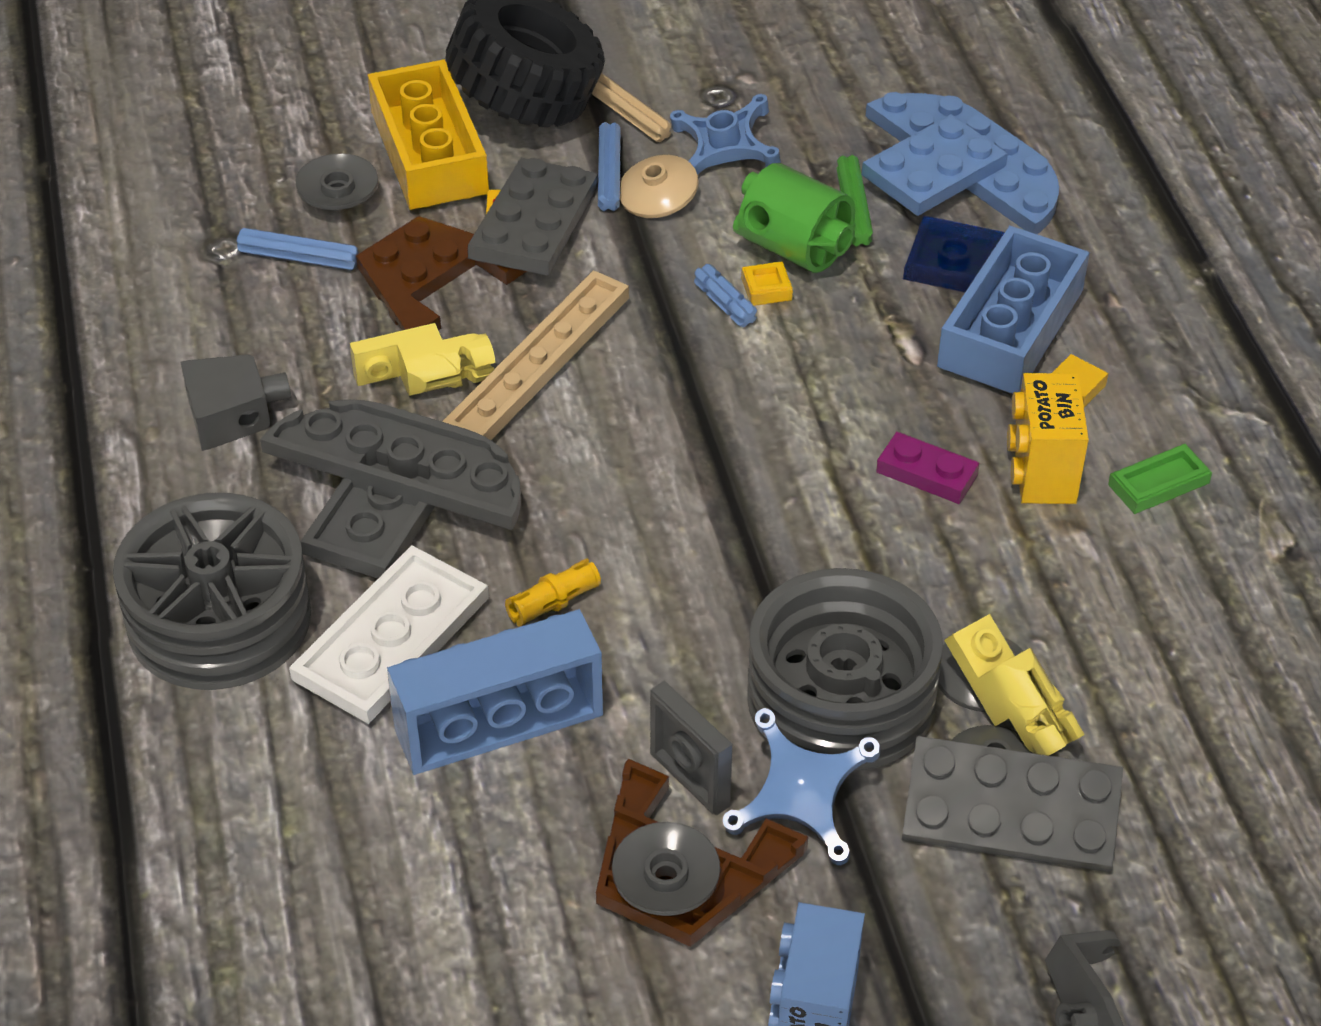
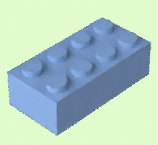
[937,225,1090,394]
[387,609,603,775]

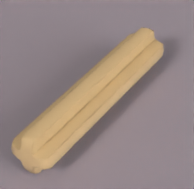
[592,73,671,142]

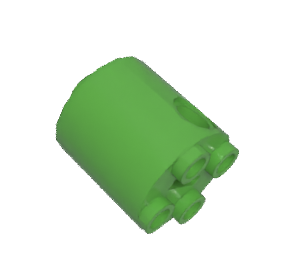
[733,163,856,273]

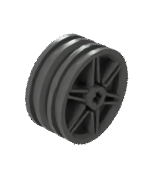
[113,493,311,690]
[747,568,943,771]

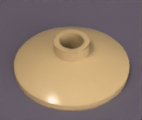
[620,155,699,218]

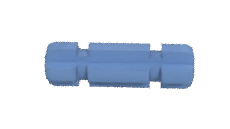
[694,264,757,327]

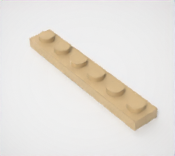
[442,270,629,440]

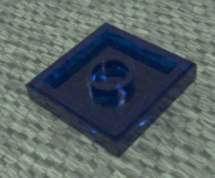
[903,216,1005,292]

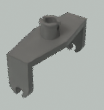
[1045,930,1124,1026]

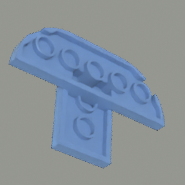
[862,92,1059,234]

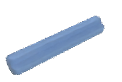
[598,122,621,211]
[237,228,359,270]

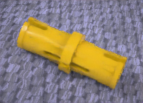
[505,558,601,627]

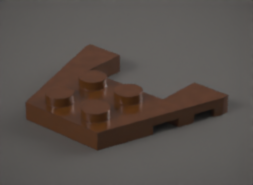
[356,216,527,331]
[596,759,808,947]

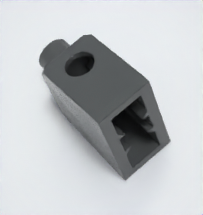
[180,354,291,451]

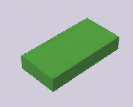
[1108,444,1212,514]

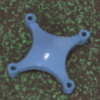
[670,94,781,175]
[723,708,880,865]

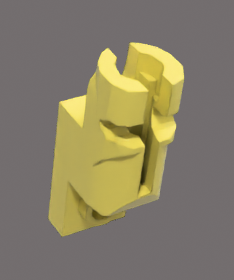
[350,323,496,396]
[944,614,1085,756]

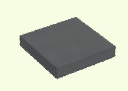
[650,680,733,816]

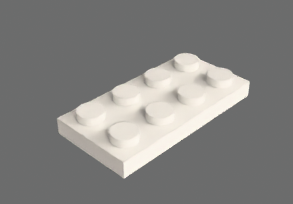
[289,545,489,724]

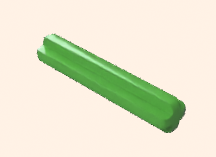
[836,155,873,246]

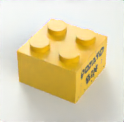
[1007,373,1089,504]

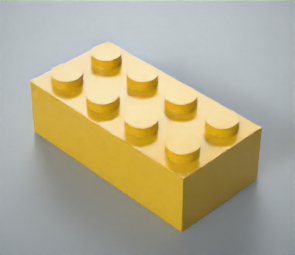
[367,59,489,210]

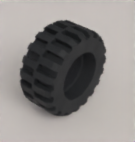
[445,0,605,128]

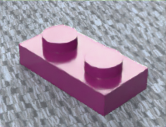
[876,431,980,504]

